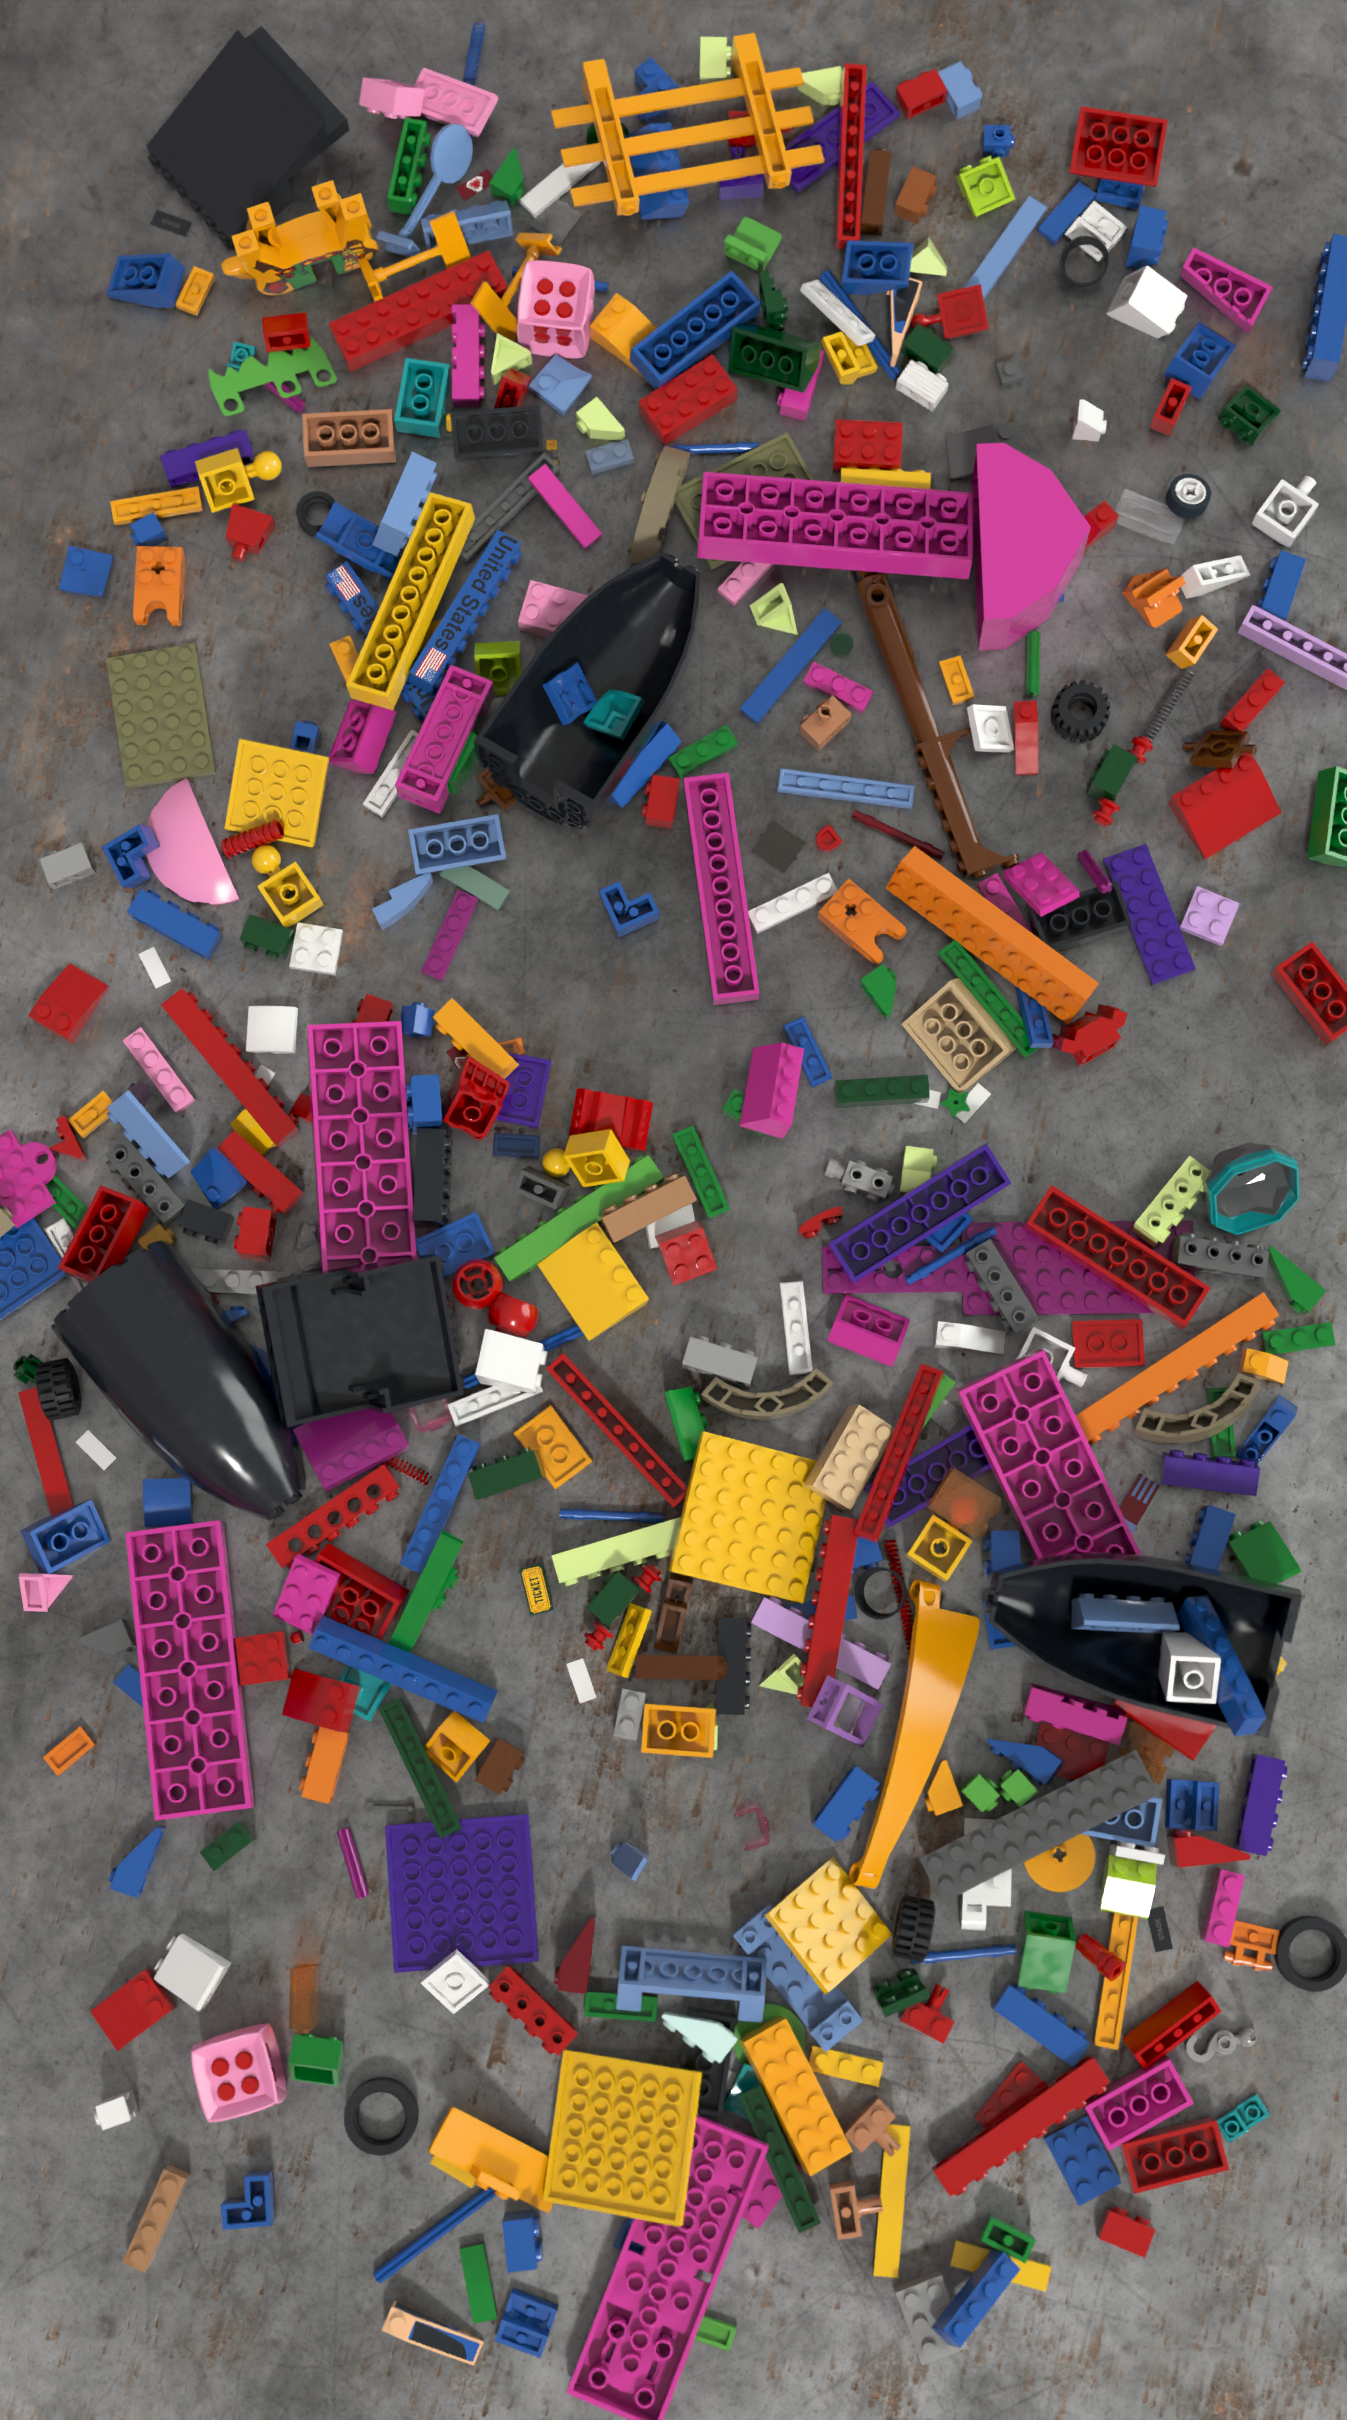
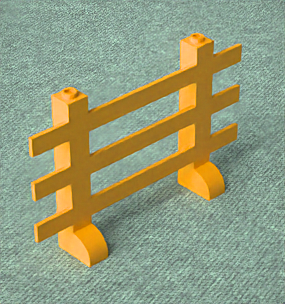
[551,33,824,216]

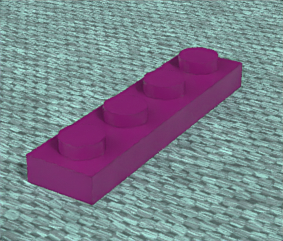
[421,889,479,982]

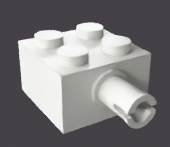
[1252,476,1319,549]
[1015,1327,1088,1388]

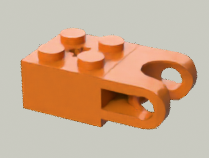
[133,546,186,626]
[817,879,907,965]

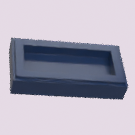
[492,1133,541,1160]

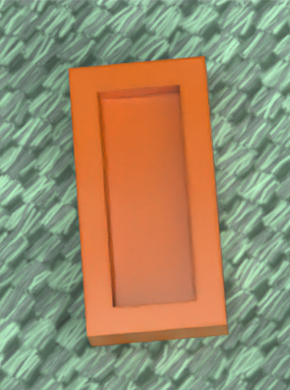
[43,1726,97,1776]

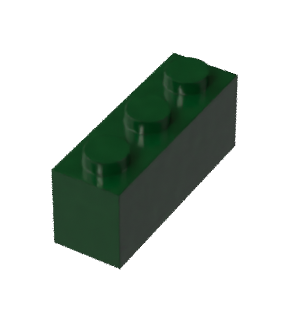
[467,1447,546,1500]

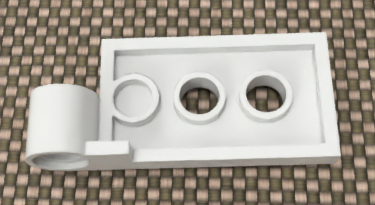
[960,1818,1012,1931]

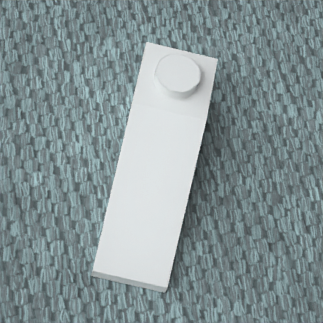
[1181,555,1250,599]
[934,1321,1006,1355]

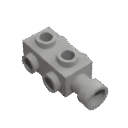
[824,1158,895,1203]

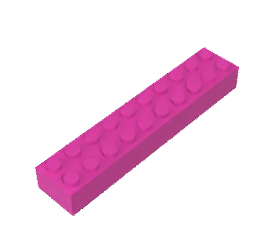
[683,772,759,1006]

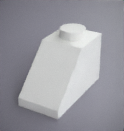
[1072,399,1107,442]

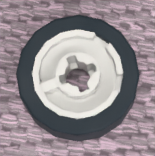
[1166,474,1211,519]

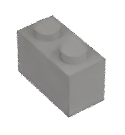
[39,843,96,890]
[613,1688,646,1741]

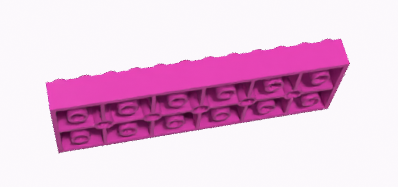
[697,472,973,579]
[306,1021,416,1271]
[954,1349,1141,1560]
[125,1520,255,1821]

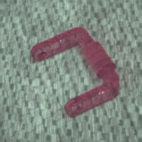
[410,1399,453,1433]
[734,1807,770,1851]

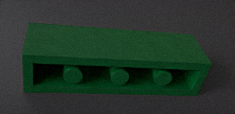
[834,1075,930,1108]

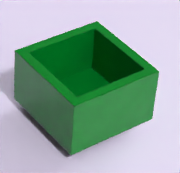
[288,2033,344,2087]

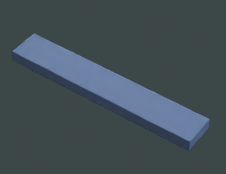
[964,196,1047,299]
[777,768,915,809]

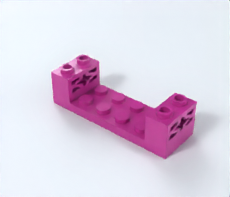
[395,665,495,814]

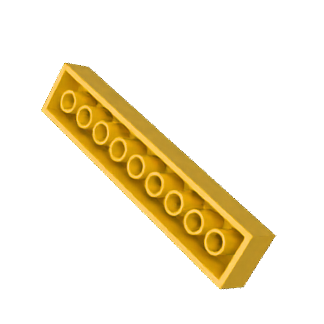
[346,492,475,710]

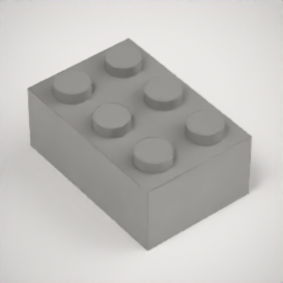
[682,1335,758,1389]
[894,2269,968,2366]

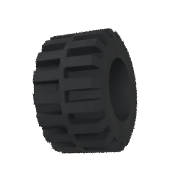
[1051,680,1111,743]
[35,1358,81,1421]
[892,1895,935,1962]

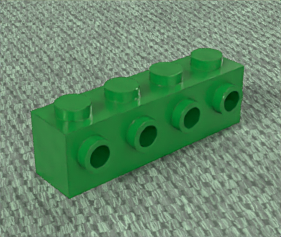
[387,118,431,215]

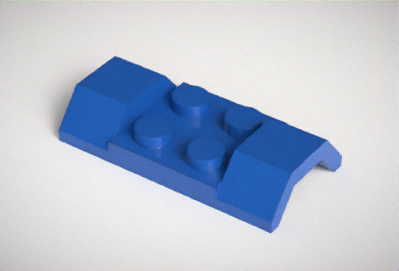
[315,502,404,580]

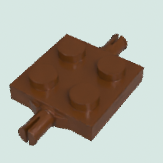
[1183,730,1257,768]
[475,768,518,812]

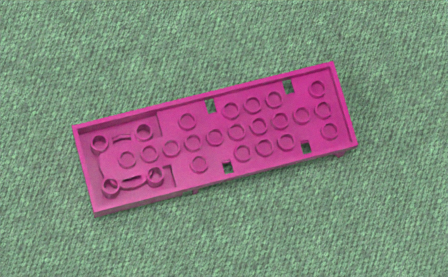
[566,2115,768,2420]

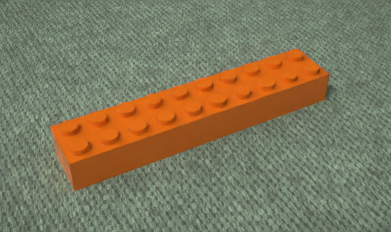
[886,846,1099,1025]

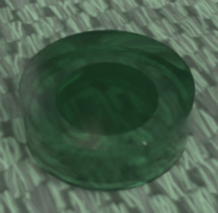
[830,633,853,657]

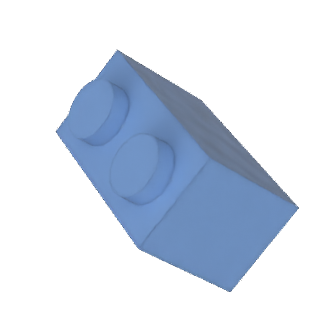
[938,61,982,120]

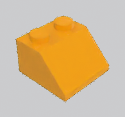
[424,1711,490,1783]

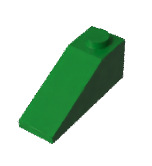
[1267,1246,1326,1315]

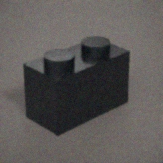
[178,1199,234,1245]

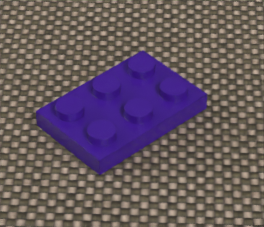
[495,1052,552,1129]

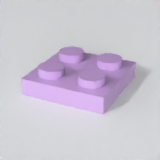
[1179,886,1240,946]

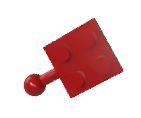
[911,284,989,340]

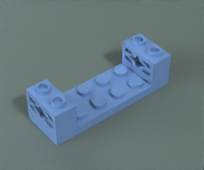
[732,1902,863,2052]
[616,1946,767,2022]

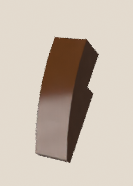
[654,1573,694,1653]

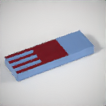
[1119,1473,1160,1534]

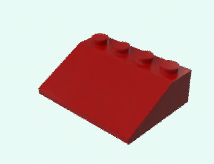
[1069,106,1168,187]
[1168,753,1281,860]
[315,1543,410,1641]
[1113,1700,1217,1761]

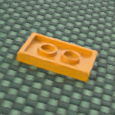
[513,1405,593,1490]

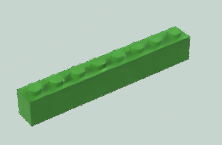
[494,1155,664,1284]

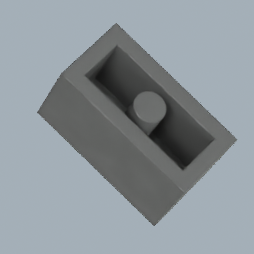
[513,1166,570,1209]

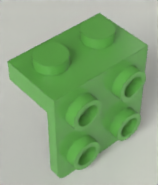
[724,217,782,272]

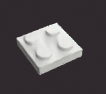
[967,705,1014,753]
[289,922,343,976]
[1109,1841,1165,1865]
[421,1949,489,2014]

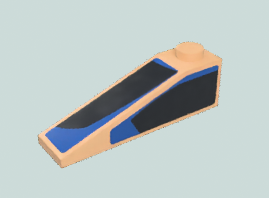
[887,278,923,367]
[382,2301,484,2366]

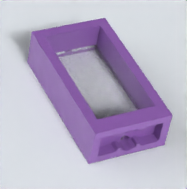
[807,1675,883,1747]

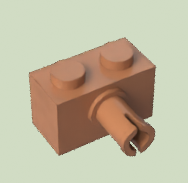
[799,695,852,751]
[843,2095,901,2157]
[829,2181,883,2240]

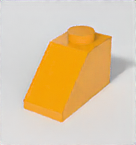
[1237,1348,1289,1384]
[924,1759,963,1816]

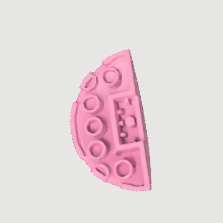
[147,778,240,905]

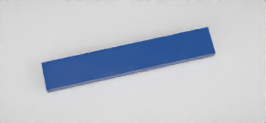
[740,608,842,724]

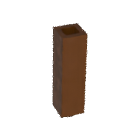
[860,149,892,236]
[635,1655,728,1680]

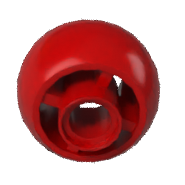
[452,1259,503,1310]
[487,1292,538,1338]

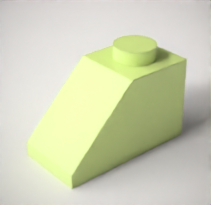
[797,66,842,105]
[576,397,625,441]

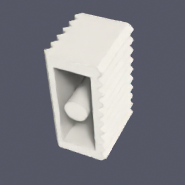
[896,360,949,412]

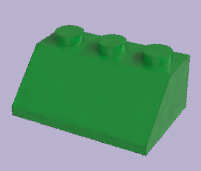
[664,1386,708,1464]

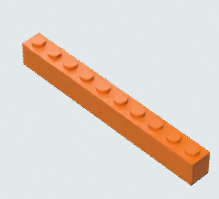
[1076,1292,1279,1445]

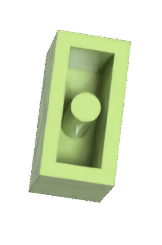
[700,37,731,85]

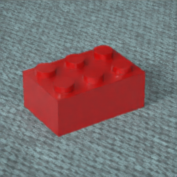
[832,419,903,473]

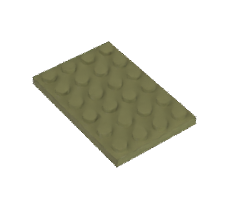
[675,432,814,570]
[106,643,216,789]

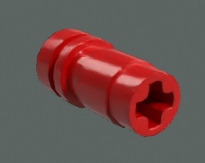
[1075,1934,1125,1981]

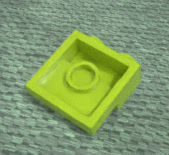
[955,156,1015,218]

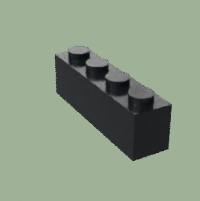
[716,1618,752,1715]

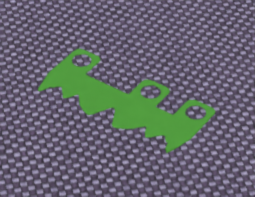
[208,337,337,416]

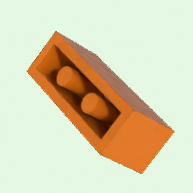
[299,1727,350,1804]

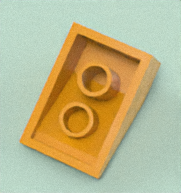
[590,293,657,376]
[641,1703,716,1758]

